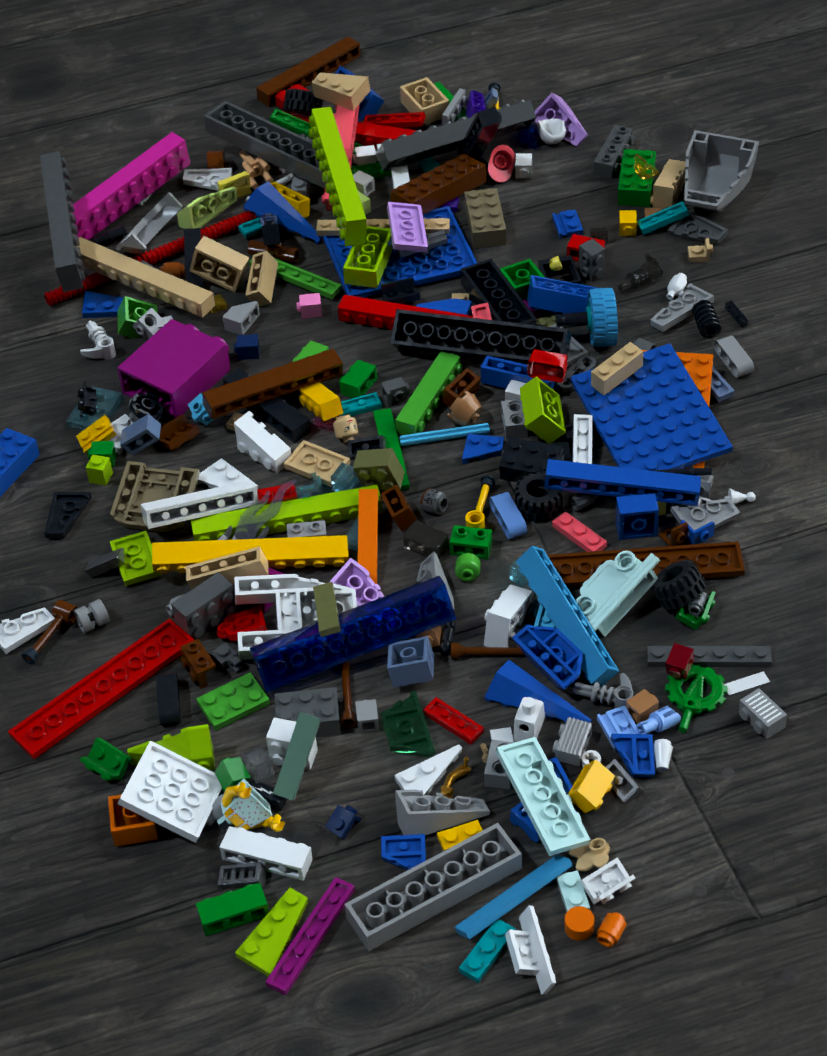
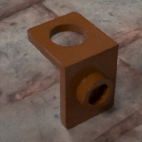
[659,522,688,546]

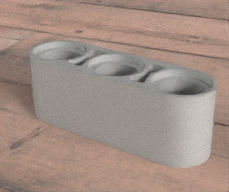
[714,335,754,378]

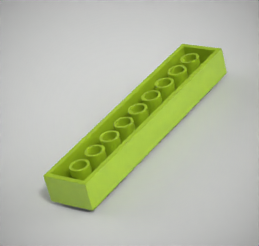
[309,107,367,246]

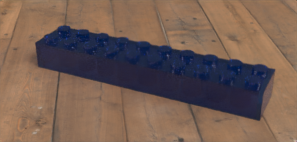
[250,576,456,692]

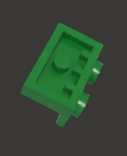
[80,738,132,782]

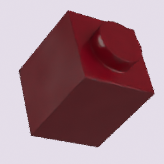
[665,643,695,679]

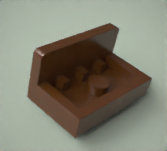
[158,414,201,450]
[180,639,216,689]

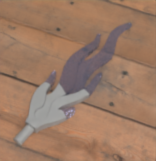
[218,479,297,540]

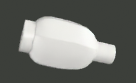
[666,273,687,300]

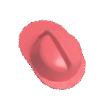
[488,145,515,182]

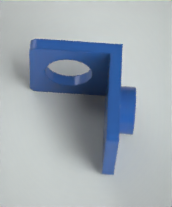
[680,520,715,545]

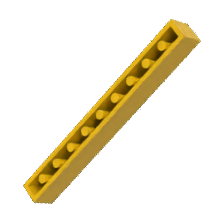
[152,535,349,574]

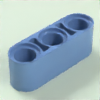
[489,492,528,539]

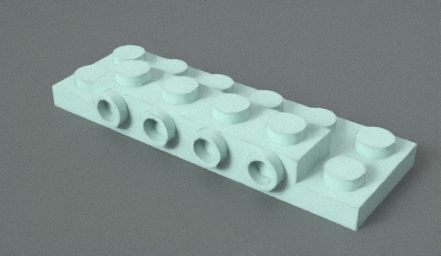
[496,737,591,856]

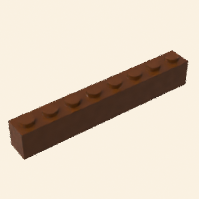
[256,36,361,108]
[202,348,343,419]

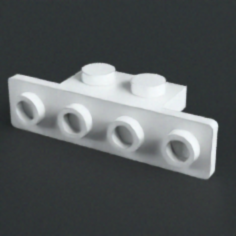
[505,906,556,995]

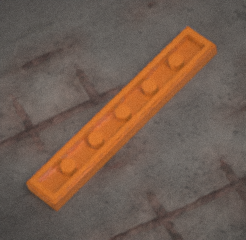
[358,489,378,584]

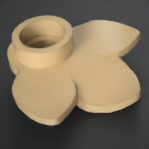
[568,838,610,871]

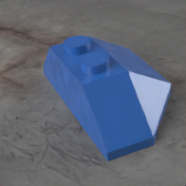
[512,625,584,690]

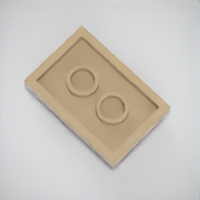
[283,440,351,487]

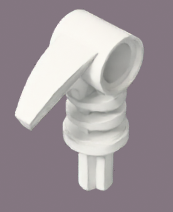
[80,320,116,360]

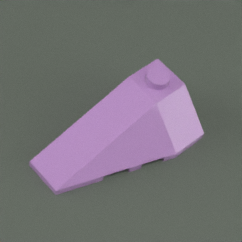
[534,93,588,147]

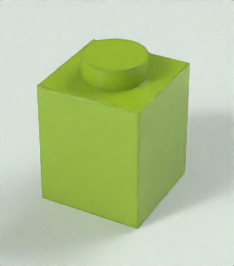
[86,454,113,486]

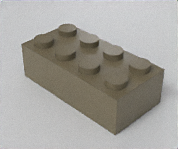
[464,188,506,249]

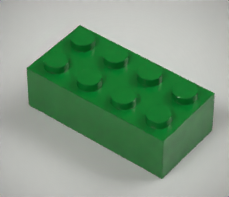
[618,149,656,207]

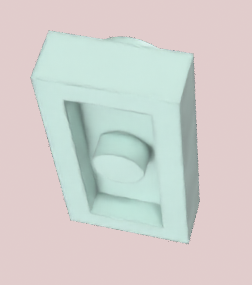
[556,870,590,912]

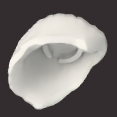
[537,118,566,145]

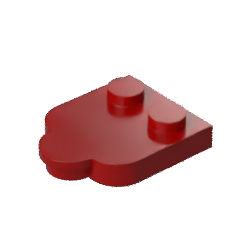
[217,605,268,641]

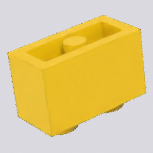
[568,760,615,813]

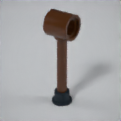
[21,600,79,665]

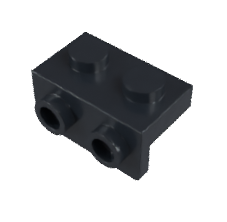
[380,277,421,304]

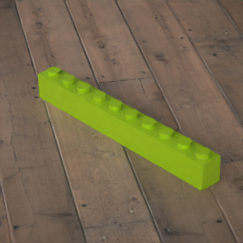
[191,485,383,541]

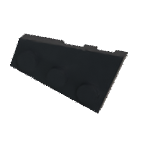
[44,492,92,538]

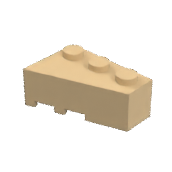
[312,73,370,111]

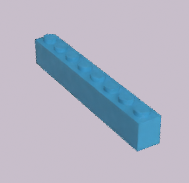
[516,546,619,687]

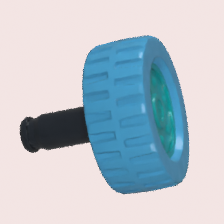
[555,288,618,347]

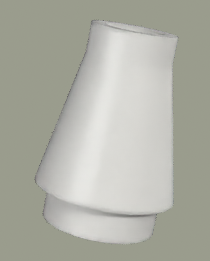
[653,739,673,772]

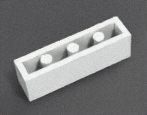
[220,826,313,881]

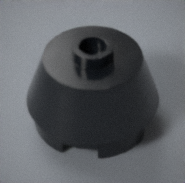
[129,392,164,423]

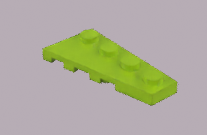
[235,888,308,977]

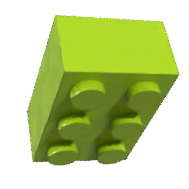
[520,376,566,444]

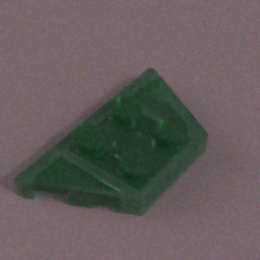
[380,690,436,757]

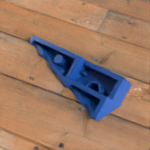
[243,181,322,244]
[485,660,592,723]

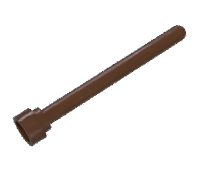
[451,643,525,659]
[340,648,357,729]

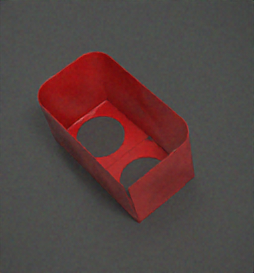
[527,349,567,383]

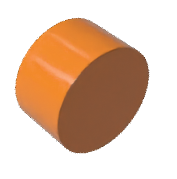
[565,906,594,941]

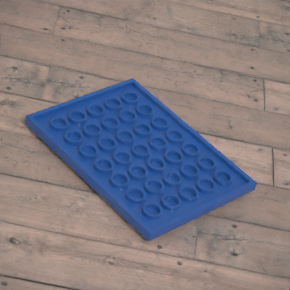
[323,206,477,298]
[570,343,733,470]

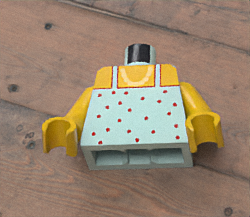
[217,779,285,832]

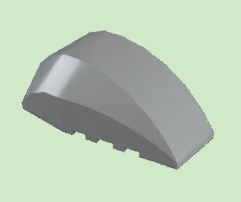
[684,130,759,212]

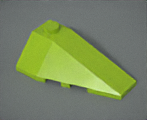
[127,724,215,770]

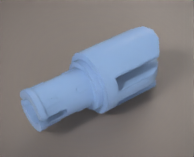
[636,706,681,734]

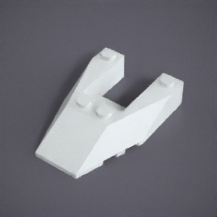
[234,574,359,660]

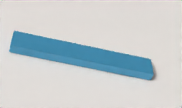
[455,854,572,940]

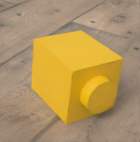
[619,210,637,236]

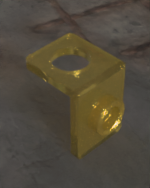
[634,154,659,180]

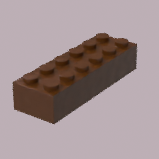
[390,154,486,215]

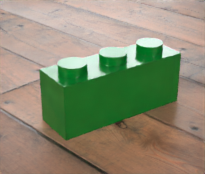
[196,882,269,937]

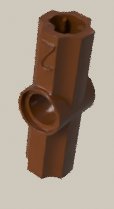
[247,240,299,263]

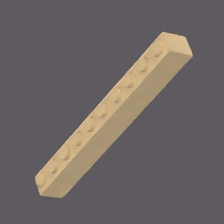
[77,237,215,317]

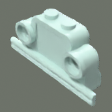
[576,551,660,637]

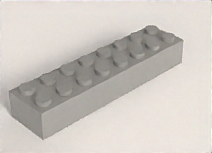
[344,823,522,951]

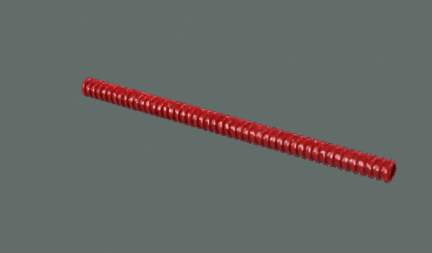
[44,210,259,307]

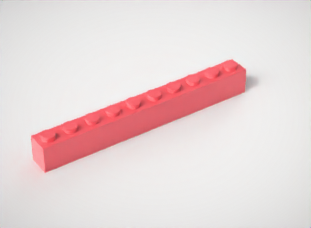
[322,104,360,211]

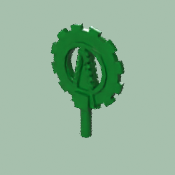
[665,665,728,733]

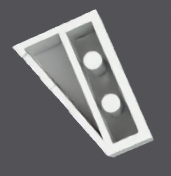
[234,411,291,473]
[484,584,532,647]

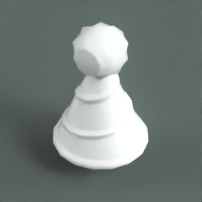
[724,488,756,505]

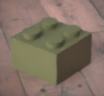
[353,448,405,491]

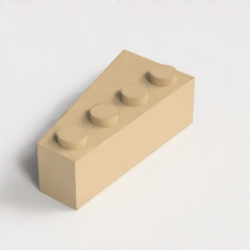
[650,159,686,210]

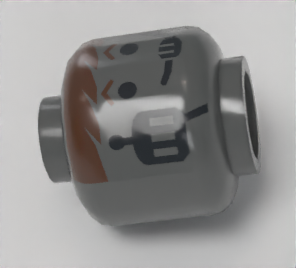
[419,488,448,515]

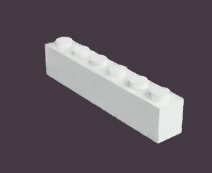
[141,480,259,529]

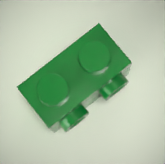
[450,525,492,560]

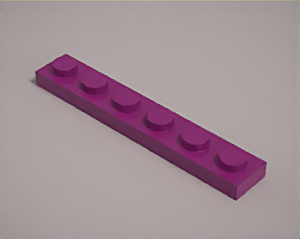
[265,877,355,996]

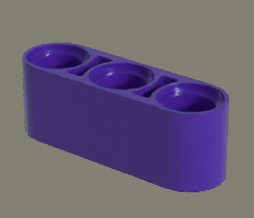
[465,91,486,118]

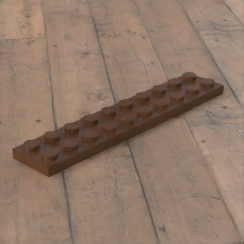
[547,541,745,588]

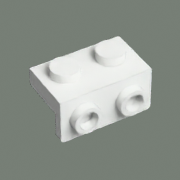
[580,857,635,904]

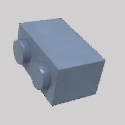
[120,414,161,455]

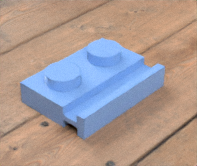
[597,705,638,751]

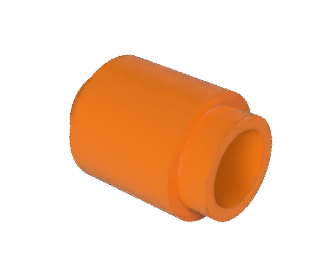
[596,912,627,948]

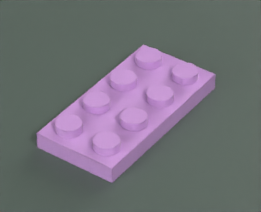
[387,202,428,252]

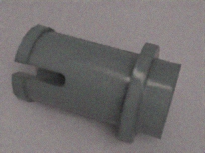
[688,592,708,616]

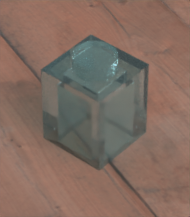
[331,463,359,492]

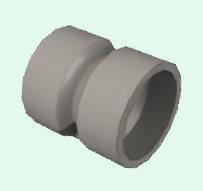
[73,599,110,634]

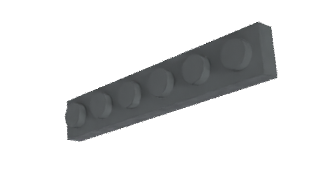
[647,646,772,667]

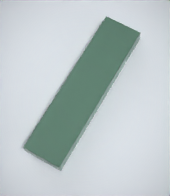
[273,712,321,801]

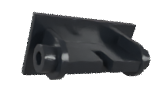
[77,381,97,418]

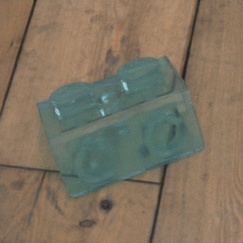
[295,472,322,498]

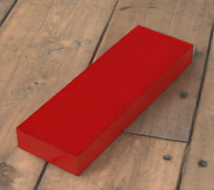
[423,697,484,745]

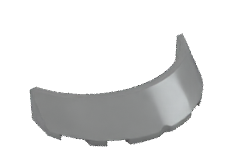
[115,192,183,254]

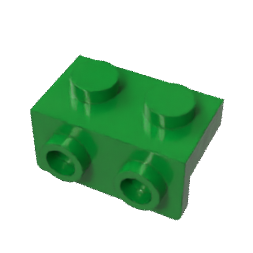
[675,590,716,630]

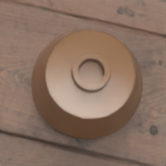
[446,391,482,426]

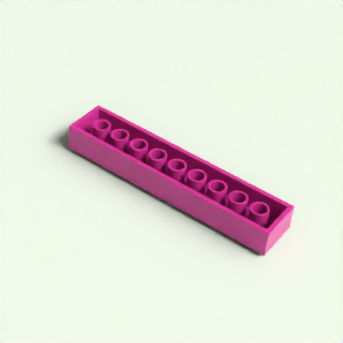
[72,132,191,240]

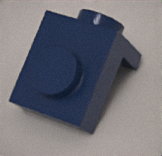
[325,805,362,839]

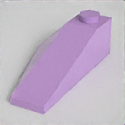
[330,558,403,632]

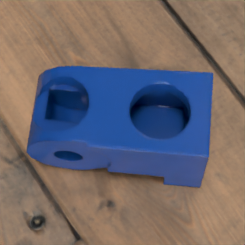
[510,802,541,842]

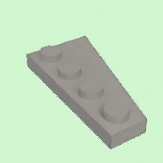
[650,283,714,332]

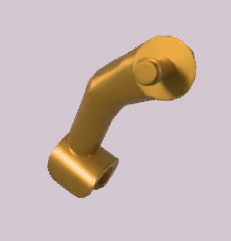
[441,756,471,798]

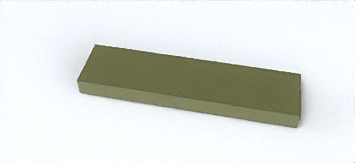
[313,582,341,637]

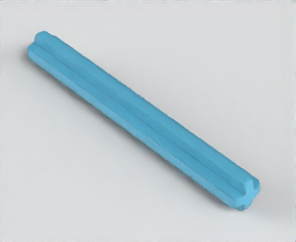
[400,423,490,446]

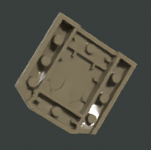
[110,461,200,532]

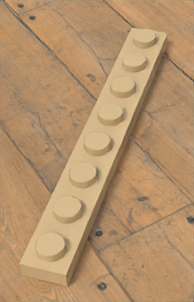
[316,218,450,236]

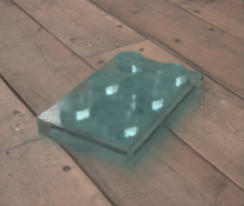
[66,386,123,430]

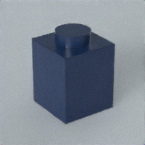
[234,334,260,360]

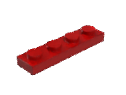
[362,112,426,128]

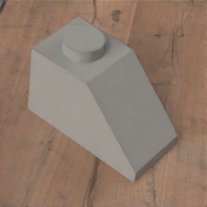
[223,301,260,335]

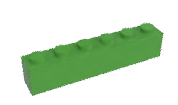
[395,351,462,435]

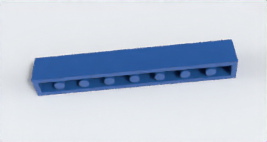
[544,459,701,506]

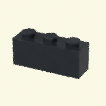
[260,213,281,246]

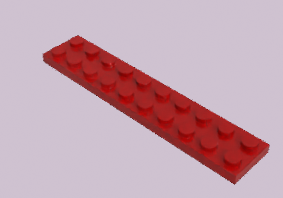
[8,618,194,760]

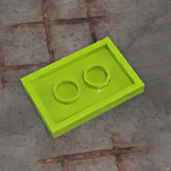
[110,531,162,586]

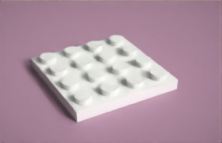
[117,741,222,843]

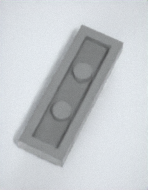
[442,88,467,124]

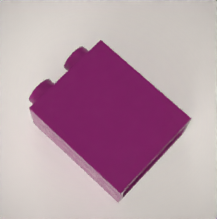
[117,319,231,418]

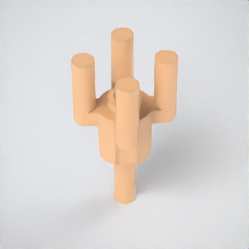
[239,151,274,190]

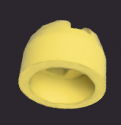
[549,256,563,271]

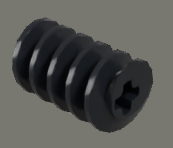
[692,300,722,338]

